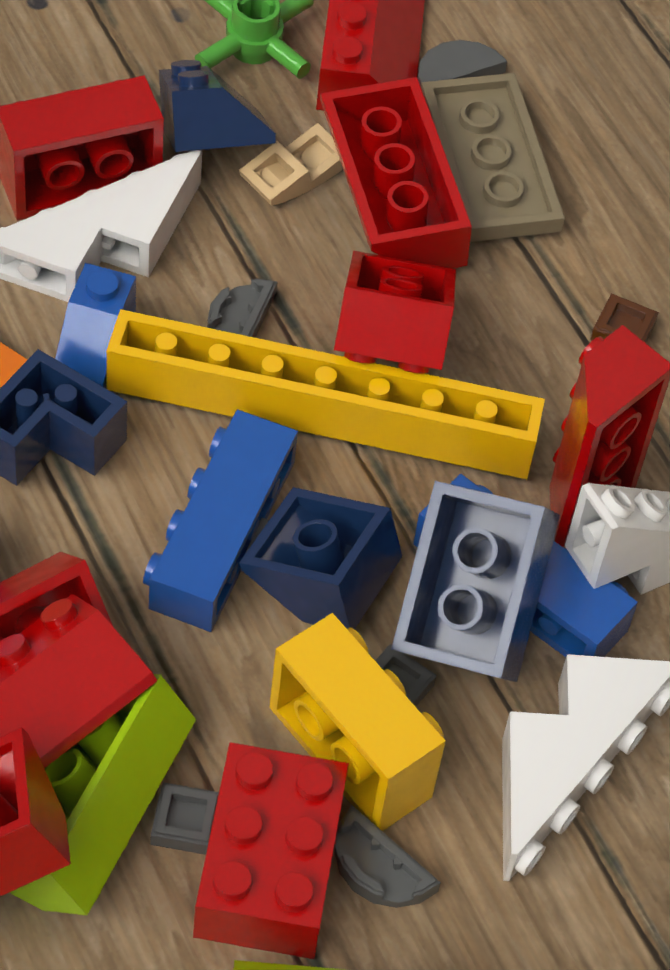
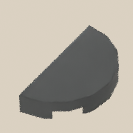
[418,40,507,87]
[207,279,278,338]
[334,805,441,908]

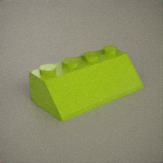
[9,674,196,916]

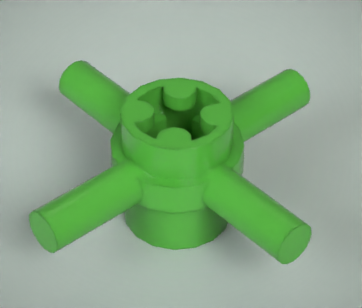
[195,0,314,79]

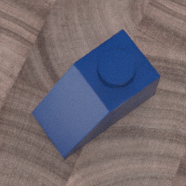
[55,263,136,388]

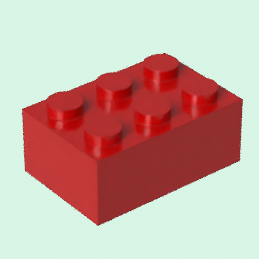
[0,75,164,221]
[334,251,456,374]
[193,742,349,959]

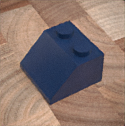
[159,60,276,152]
[239,487,402,629]

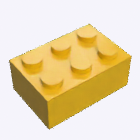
[269,613,446,831]

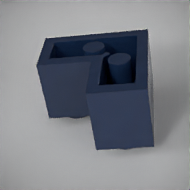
[0,349,127,486]

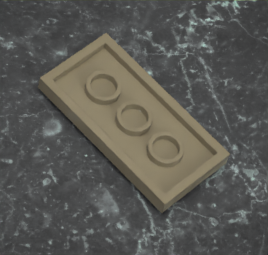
[421,73,565,242]

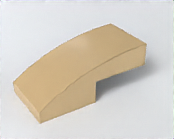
[239,123,343,206]

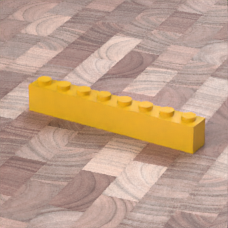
[106,309,545,479]

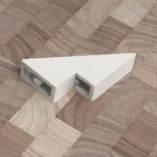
[0,150,202,302]
[565,483,670,595]
[502,654,670,881]

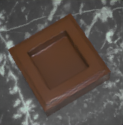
[590,293,659,343]

